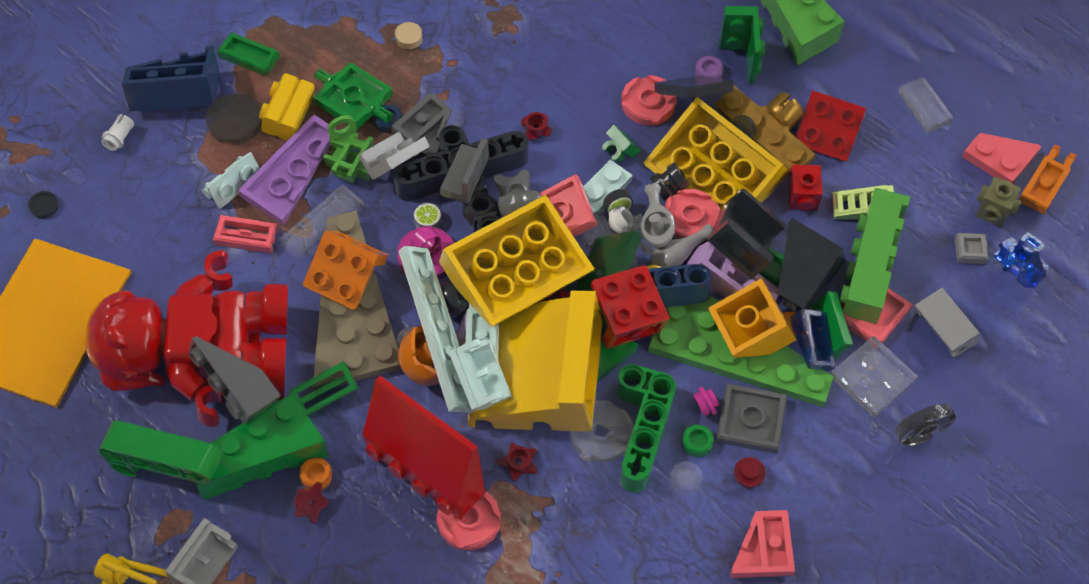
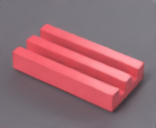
[213,215,278,253]

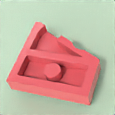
[962,133,1041,184]
[730,510,795,578]

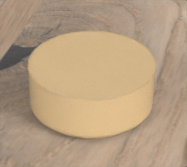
[395,22,423,50]

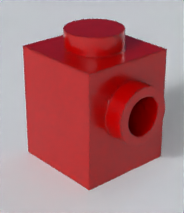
[788,165,823,211]

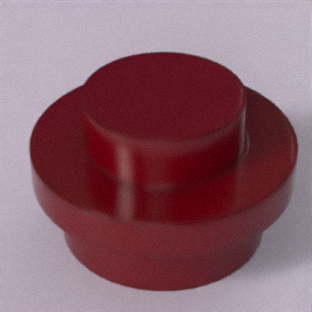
[734,457,766,488]

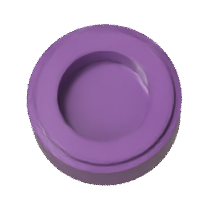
[695,56,723,79]

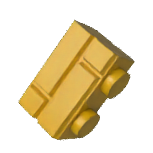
[259,73,315,141]

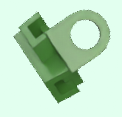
[323,115,373,183]

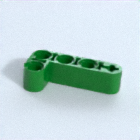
[617,364,676,493]
[98,420,224,484]

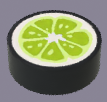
[603,189,633,215]

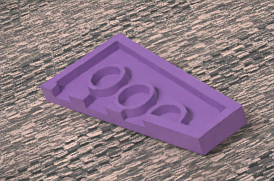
[238,115,336,226]

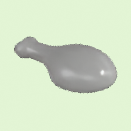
[641,183,675,247]
[649,225,713,267]

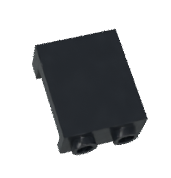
[707,188,785,280]

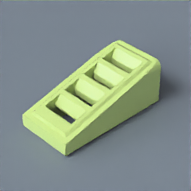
[832,185,894,220]

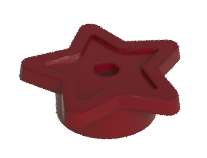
[498,443,538,481]
[295,482,329,523]

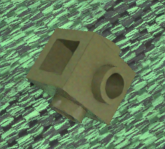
[975,176,1022,228]

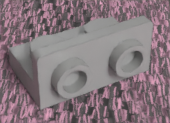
[359,132,430,180]

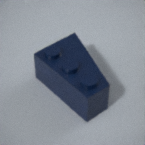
[122,45,220,112]

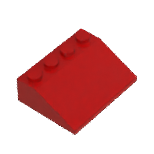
[362,376,485,520]

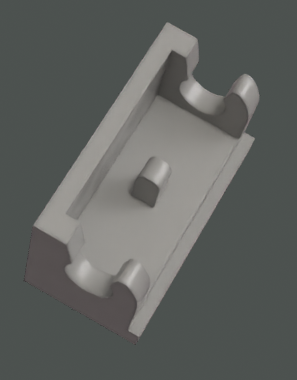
[915,288,980,358]
[165,518,238,584]

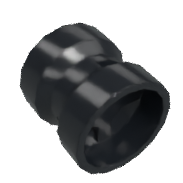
[650,162,690,201]

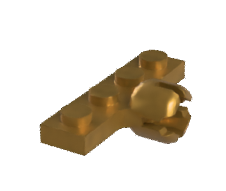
[714,85,816,171]

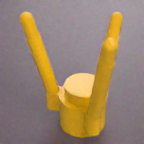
[94,553,167,584]

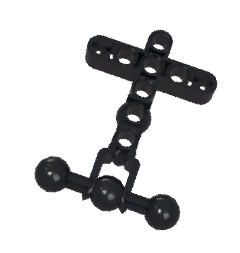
[393,125,529,318]

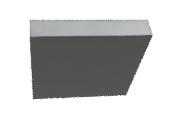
[716,383,787,454]

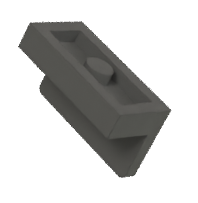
[440,138,489,204]

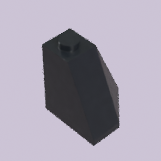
[778,218,846,314]

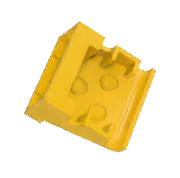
[467,291,603,432]

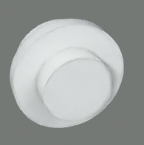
[609,207,635,233]

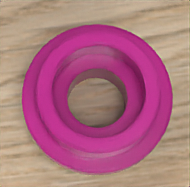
[693,386,719,416]

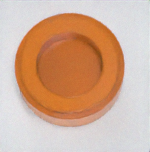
[299,458,332,490]

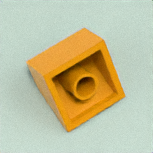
[708,278,796,358]

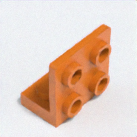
[303,230,389,310]

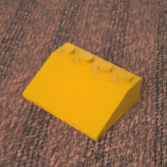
[643,97,790,212]
[439,195,594,328]

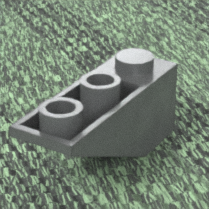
[188,336,280,424]

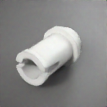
[101,114,134,151]

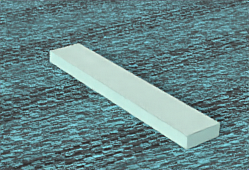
[399,246,476,413]

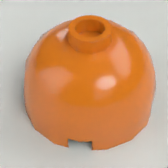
[398,324,440,386]

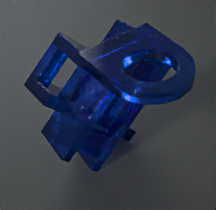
[993,232,1050,288]

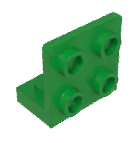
[719,6,765,84]

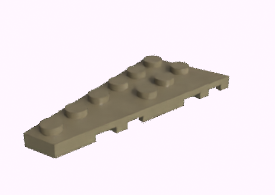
[313,210,401,391]

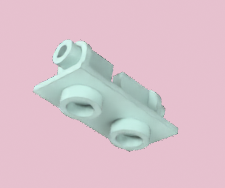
[202,152,260,209]

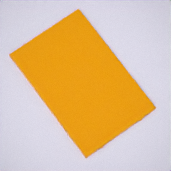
[0,238,132,408]

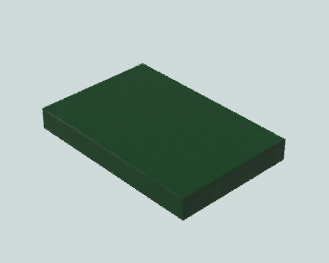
[575,230,642,315]

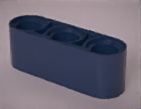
[648,264,711,307]

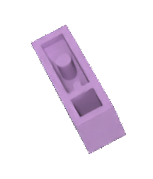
[686,242,779,301]

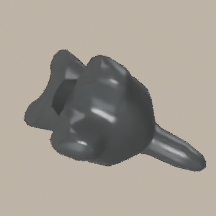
[494,170,541,217]

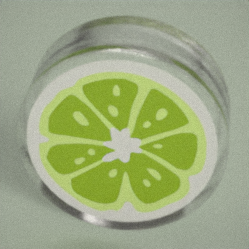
[413,202,442,229]

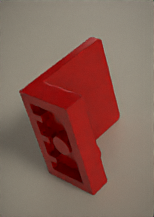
[796,90,866,161]
[591,265,670,349]

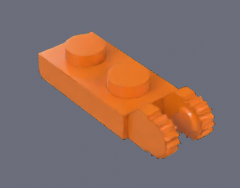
[1019,144,1077,215]

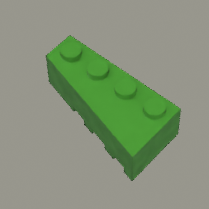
[760,0,844,66]
[839,188,910,324]

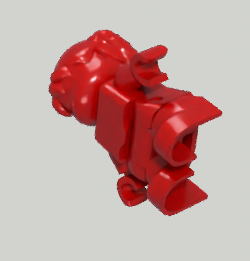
[85,250,288,427]

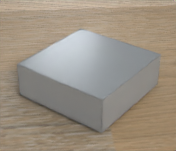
[955,233,989,264]

